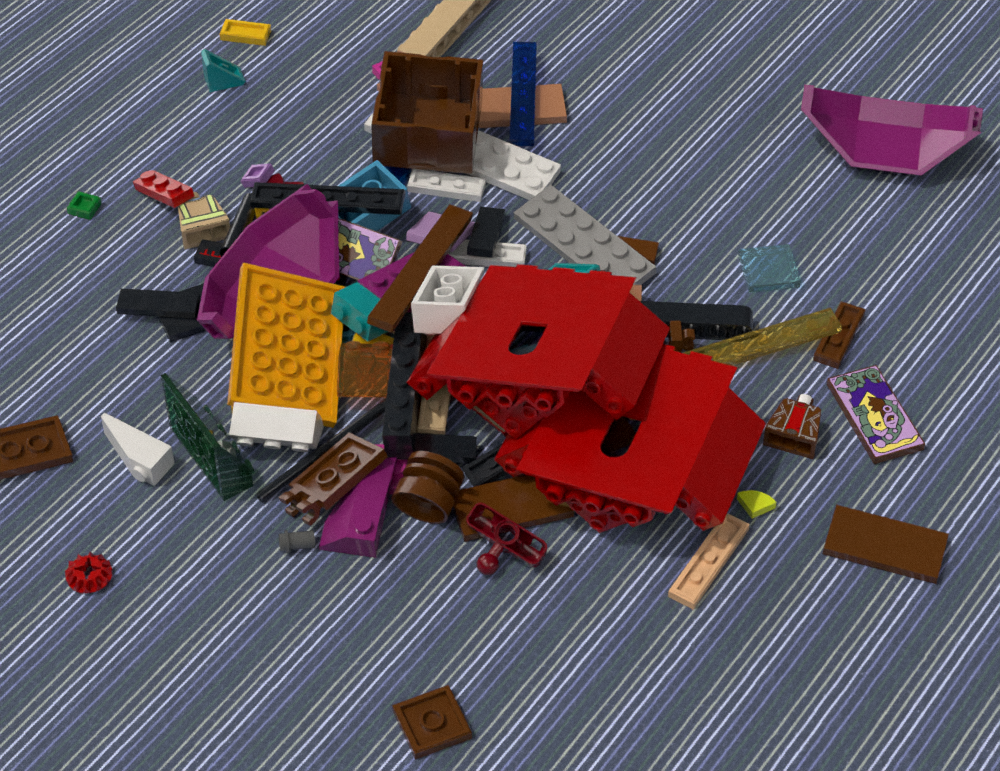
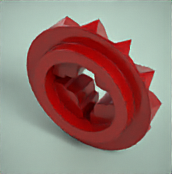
[65,551,112,593]

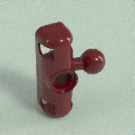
[466,502,547,575]

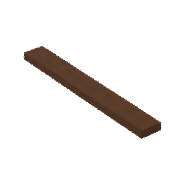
[367,204,473,332]

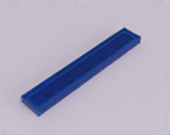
[509,42,537,146]

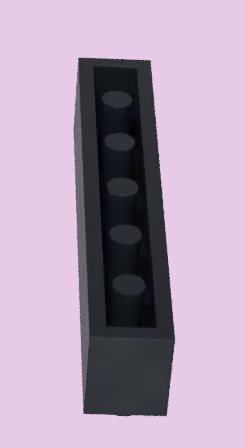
[382,312,427,458]

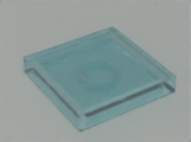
[738,244,801,293]

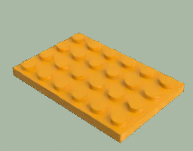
[227,263,345,428]

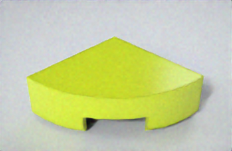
[737,490,777,519]

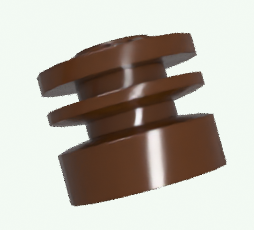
[392,451,465,524]

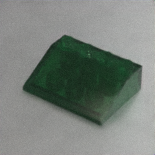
[161,373,254,501]

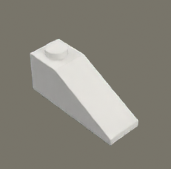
[101,413,174,486]

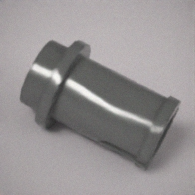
[279,530,315,553]

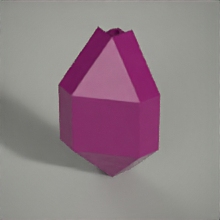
[801,84,983,176]
[197,184,339,339]

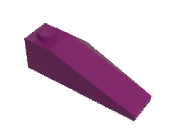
[319,458,397,558]

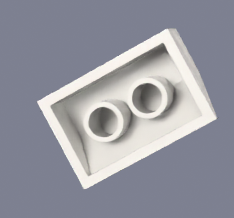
[411,266,484,335]
[229,402,324,452]

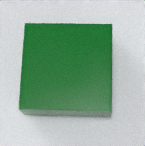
[67,191,102,220]

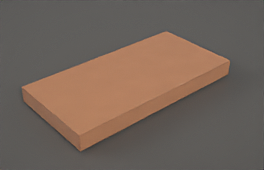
[479,84,567,128]

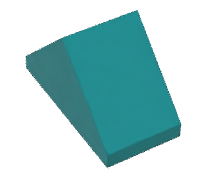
[201,49,246,92]

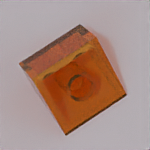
[337,341,393,398]

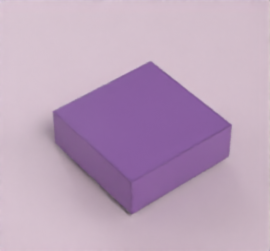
[241,164,275,188]

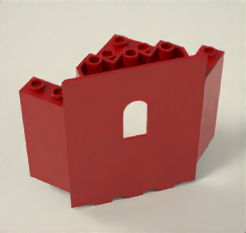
[406,264,670,439]
[494,344,766,533]

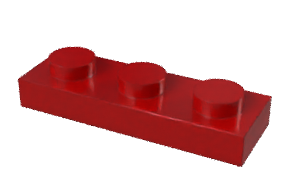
[133,170,195,208]

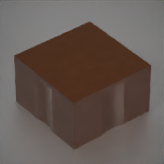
[371,51,483,174]

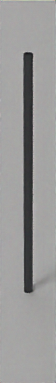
[256,398,386,503]

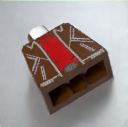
[763,394,821,459]

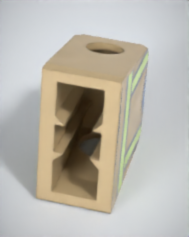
[178,192,230,250]

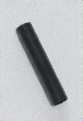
[219,193,255,257]

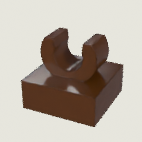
[668,321,695,353]

